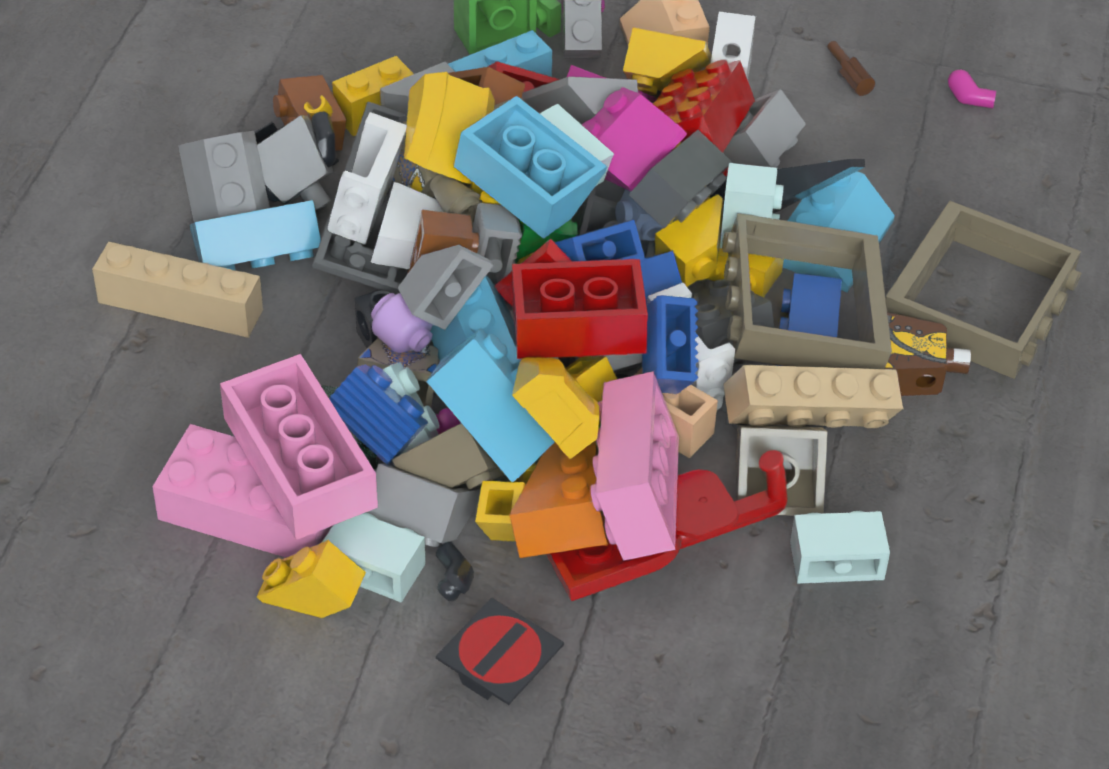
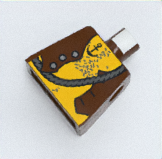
[884,312,971,396]

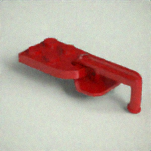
[546,450,788,602]

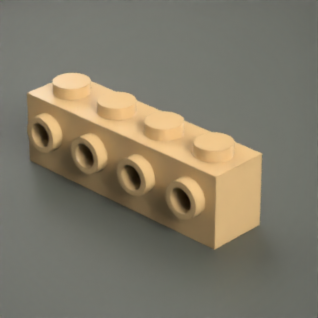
[92,242,263,338]
[723,365,903,428]

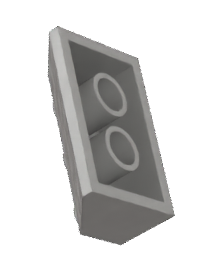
[522,77,638,125]

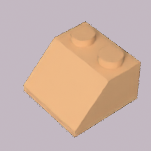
[619,0,709,46]

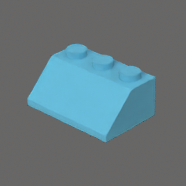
[448,30,552,77]
[454,96,607,239]
[783,161,895,293]
[190,200,321,270]
[430,275,522,368]
[426,328,555,482]

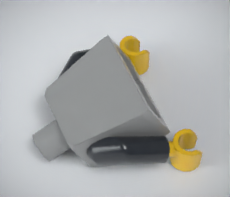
[257,95,336,212]

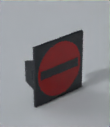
[436,598,564,705]

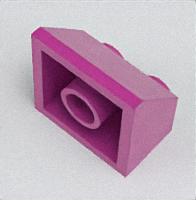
[582,87,687,192]

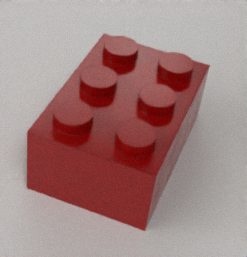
[512,259,648,359]

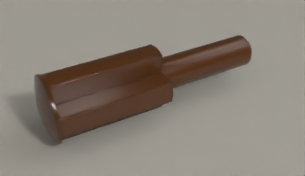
[827,41,875,96]

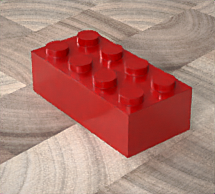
[653,59,755,152]

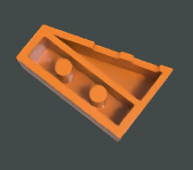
[509,440,607,558]

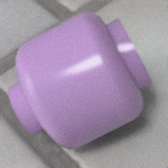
[371,293,433,353]

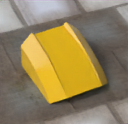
[404,72,495,184]
[512,357,599,459]

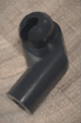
[436,542,474,601]

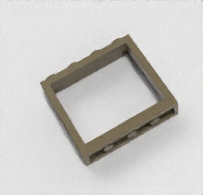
[885,201,1082,379]
[722,213,892,369]

